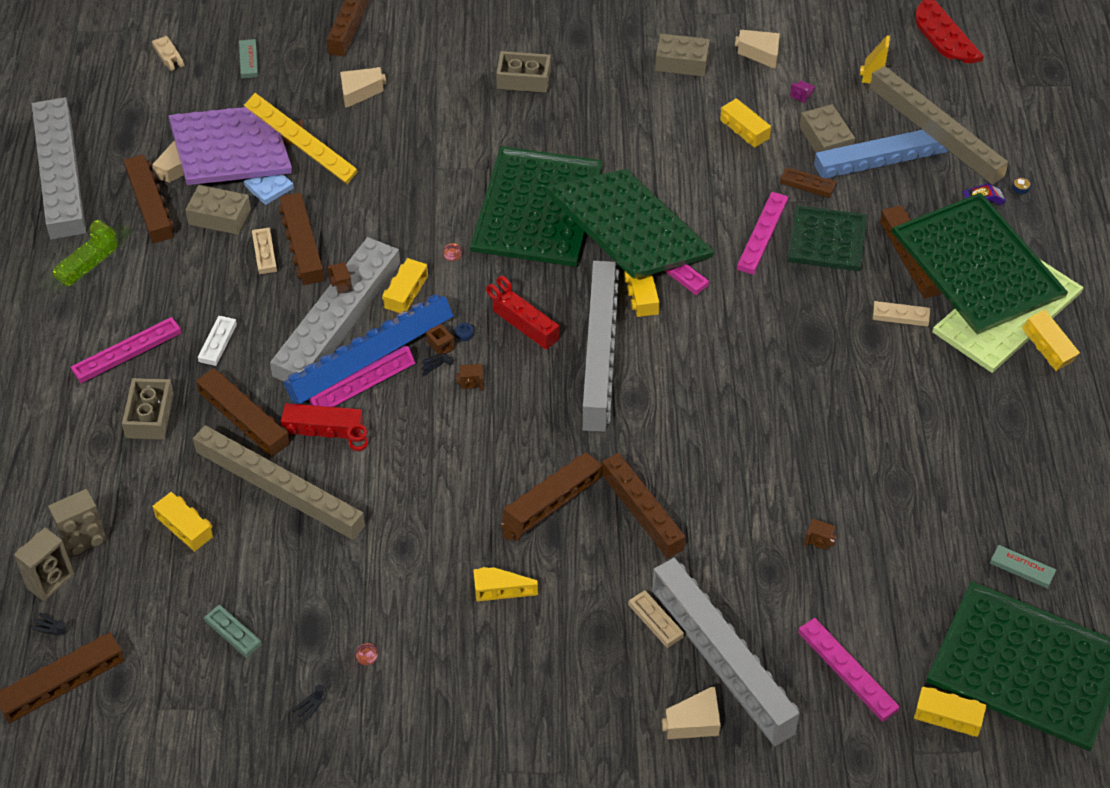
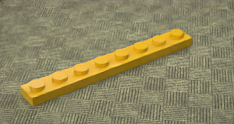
[244,93,358,184]

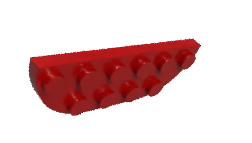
[915,0,984,63]

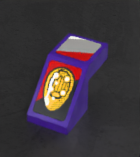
[963,183,1006,205]

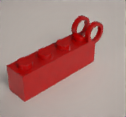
[486,276,559,350]
[281,403,368,451]

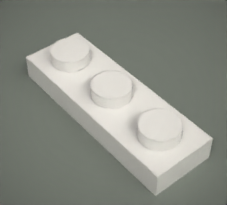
[198,316,237,366]

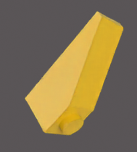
[860,36,890,84]
[473,567,538,601]

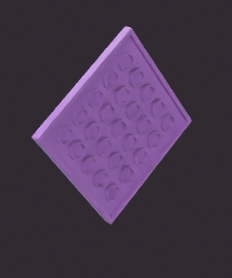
[169,107,292,185]

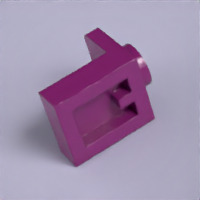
[790,80,815,103]

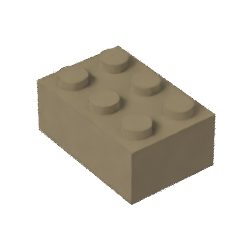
[655,34,710,76]
[496,51,551,93]
[800,104,855,152]
[185,185,251,235]
[122,378,174,440]
[48,489,107,558]
[14,528,74,601]

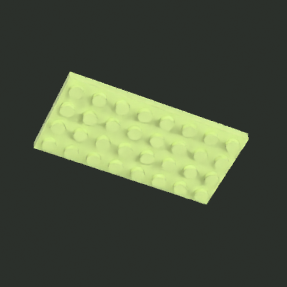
[932,260,1083,373]

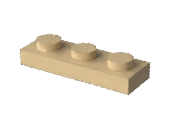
[252,228,277,274]
[872,301,930,326]
[629,590,684,648]

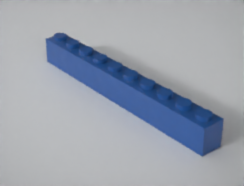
[283,294,454,404]

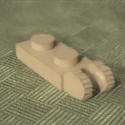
[152,36,184,71]

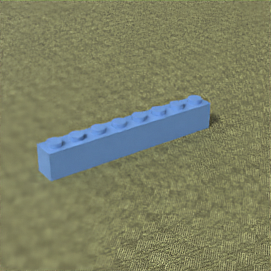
[814,130,949,178]

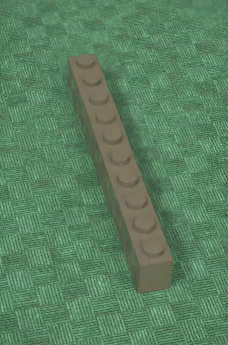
[870,66,1008,185]
[193,425,365,540]

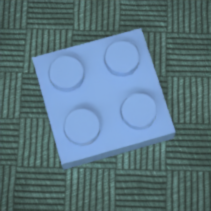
[244,174,294,205]

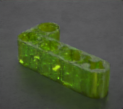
[52,219,117,286]

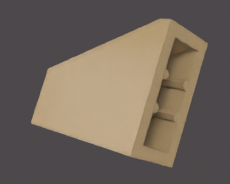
[735,30,780,68]
[340,67,386,107]
[152,141,184,182]
[661,687,720,739]

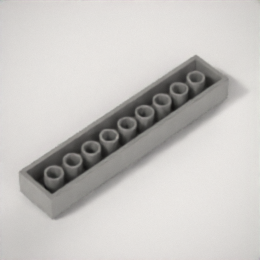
[32,97,86,240]
[270,237,400,381]
[582,261,619,432]
[652,558,799,747]

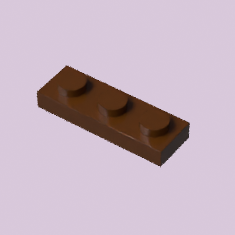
[780,167,836,198]

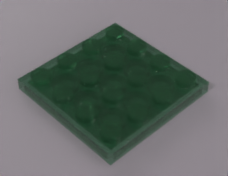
[788,205,867,271]

